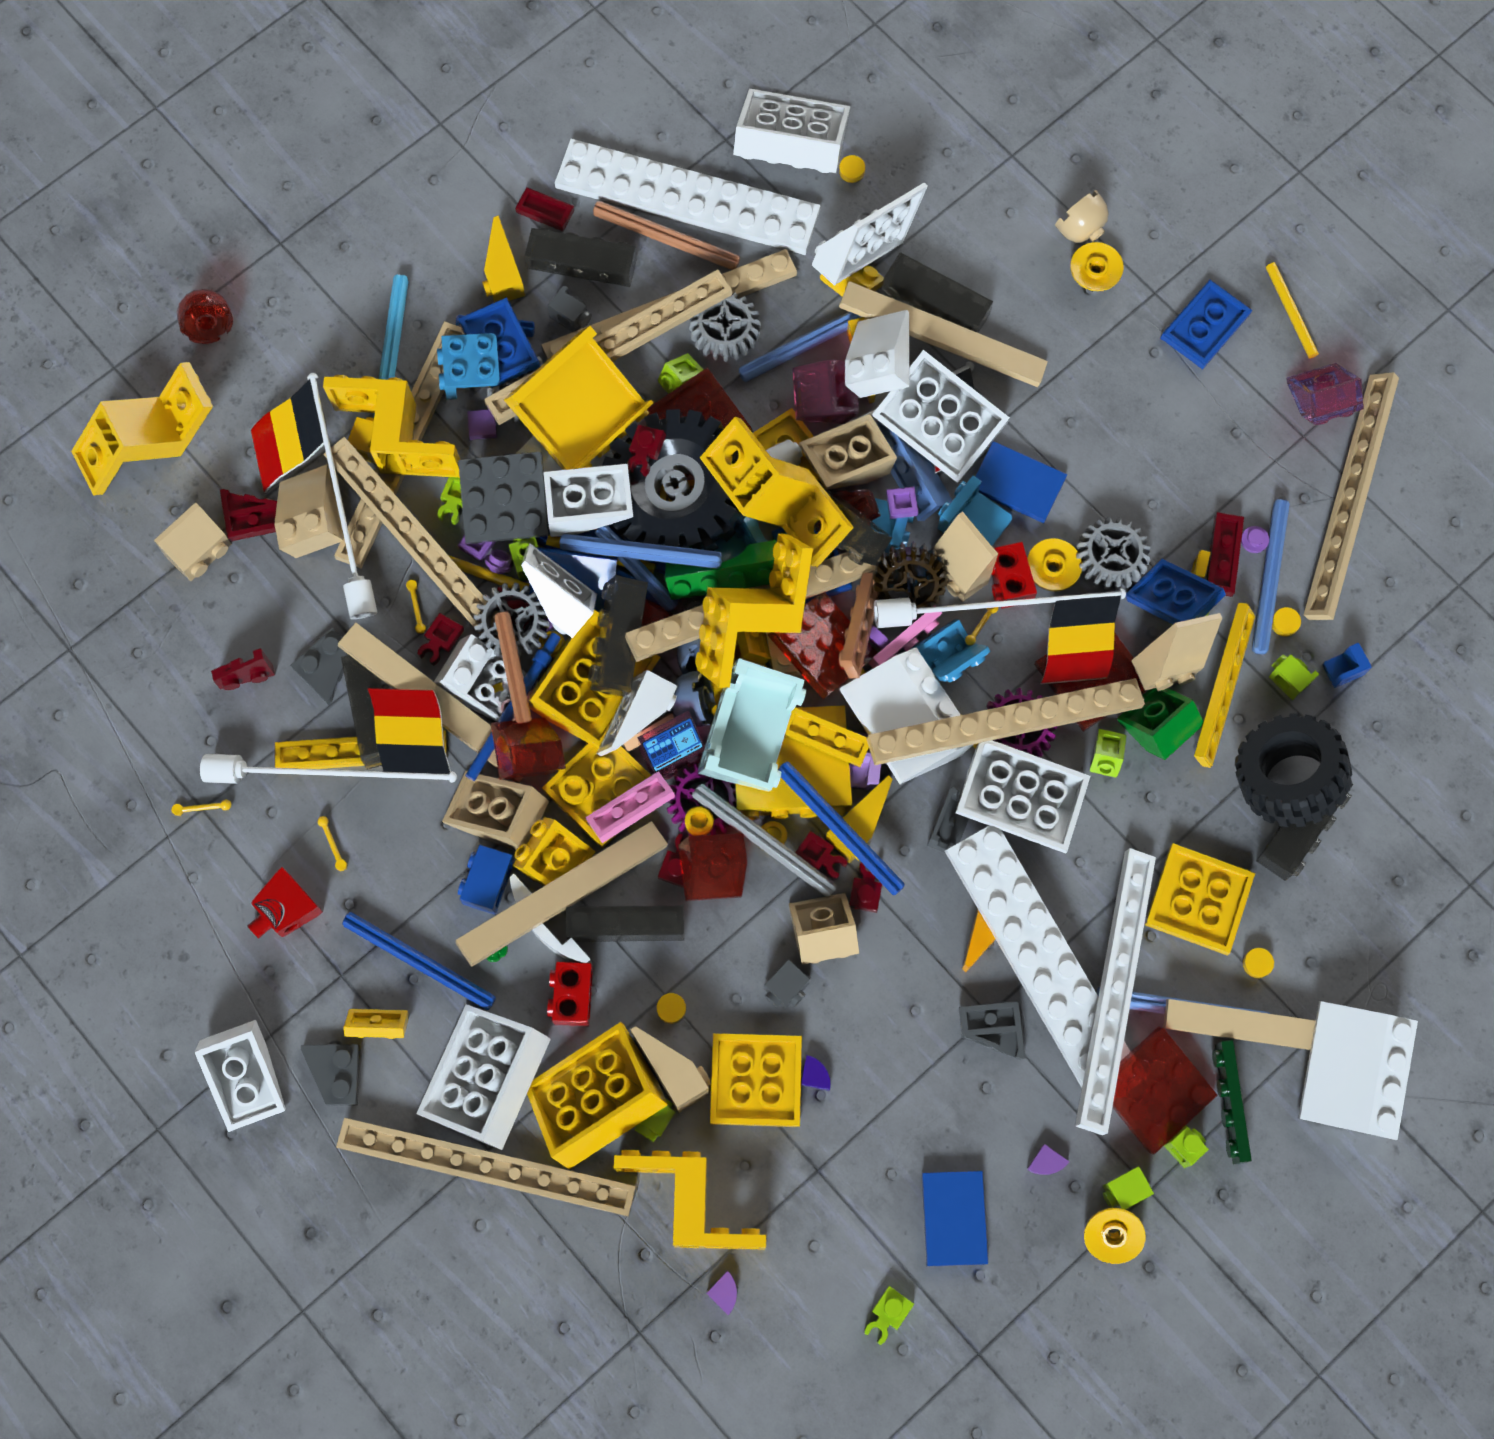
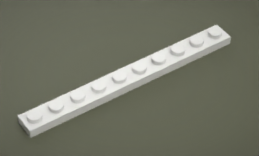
[1075,848,1156,1135]

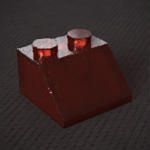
[491,717,566,780]
[678,833,747,901]

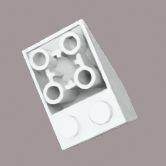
[434,634,539,728]

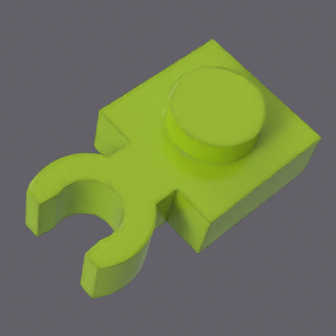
[437,477,462,525]
[864,1286,914,1345]

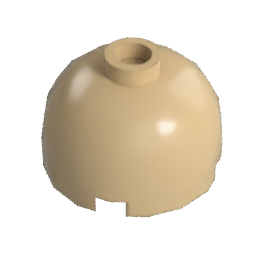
[1055,190,1109,243]

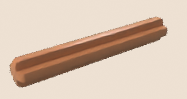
[494,612,532,724]

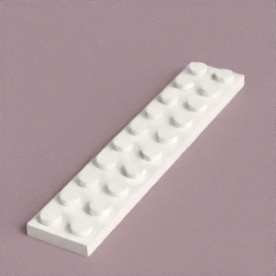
[555,139,820,255]
[945,825,1146,1098]

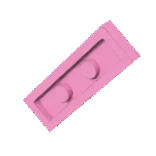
[869,605,942,669]
[585,771,675,843]

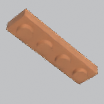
[839,573,879,679]

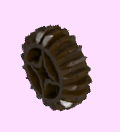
[873,541,948,608]

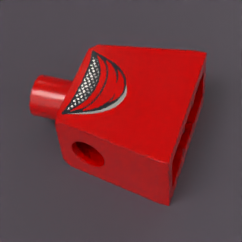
[247,867,323,939]

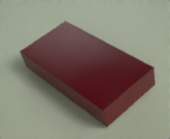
[515,187,575,232]

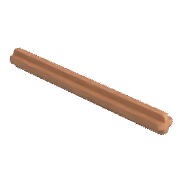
[593,201,740,270]

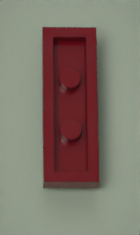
[1206,512,1244,597]

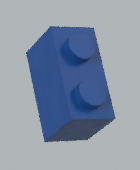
[458,845,515,915]

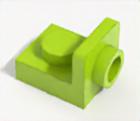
[658,353,705,399]
[1090,729,1127,777]

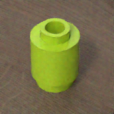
[634,1098,675,1142]

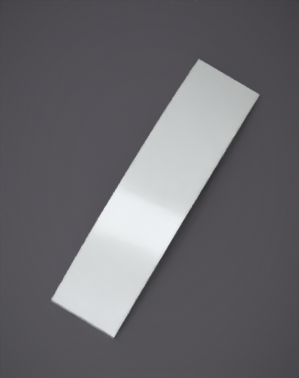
[510,874,592,964]

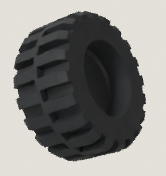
[1235,713,1353,827]

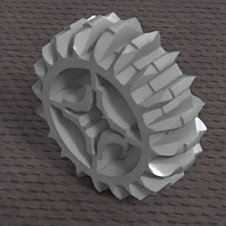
[689,292,761,362]
[1076,516,1151,591]
[474,583,550,659]

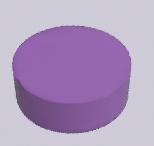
[869,625,891,650]

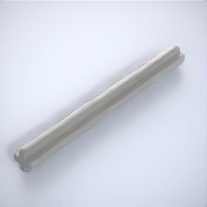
[692,784,837,897]

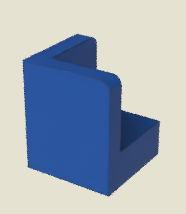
[1322,643,1372,688]

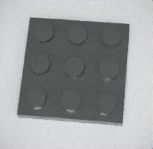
[458,452,550,544]

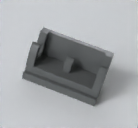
[927,787,969,853]

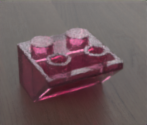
[792,359,859,424]

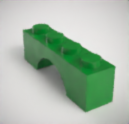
[665,540,777,600]

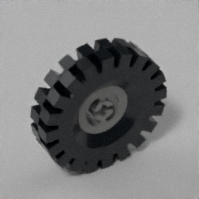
[602,409,746,551]

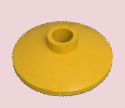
[1070,242,1124,291]
[1027,538,1082,591]
[1084,1208,1146,1264]

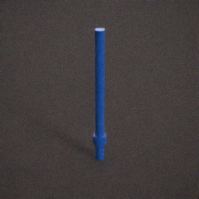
[465,633,561,781]

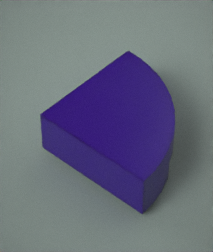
[801,1055,831,1091]

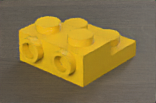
[513,817,596,886]

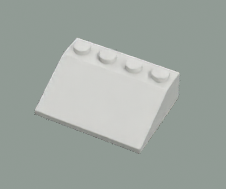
[733,88,850,173]
[812,183,928,285]
[872,350,1010,483]
[839,647,973,784]
[956,740,1090,853]
[1298,1001,1418,1140]
[416,1004,551,1150]

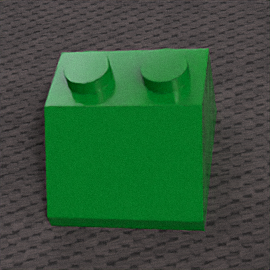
[1117,688,1204,760]

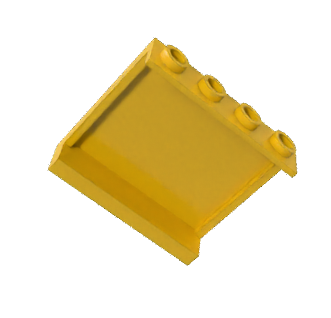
[504,326,654,470]
[735,705,852,820]

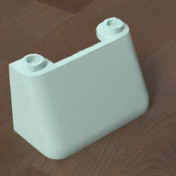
[698,658,806,792]

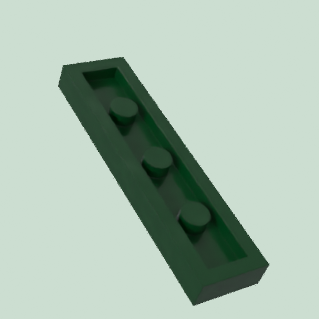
[1212,1040,1252,1164]

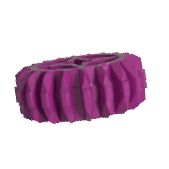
[986,688,1057,758]
[667,764,736,840]

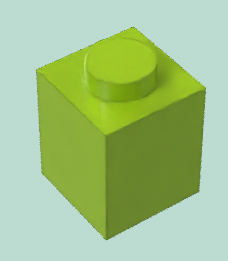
[1103,1166,1154,1210]

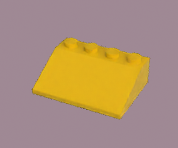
[528,610,660,749]
[527,1022,668,1169]

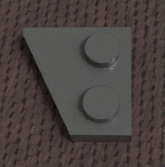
[290,628,350,705]
[959,1001,1025,1060]
[301,1044,360,1106]

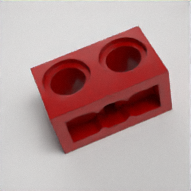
[991,542,1037,609]
[547,962,593,1026]

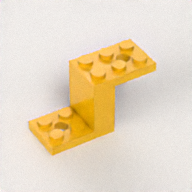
[71,362,213,496]
[323,375,460,478]
[700,417,854,567]
[695,534,813,688]
[614,1150,766,1250]

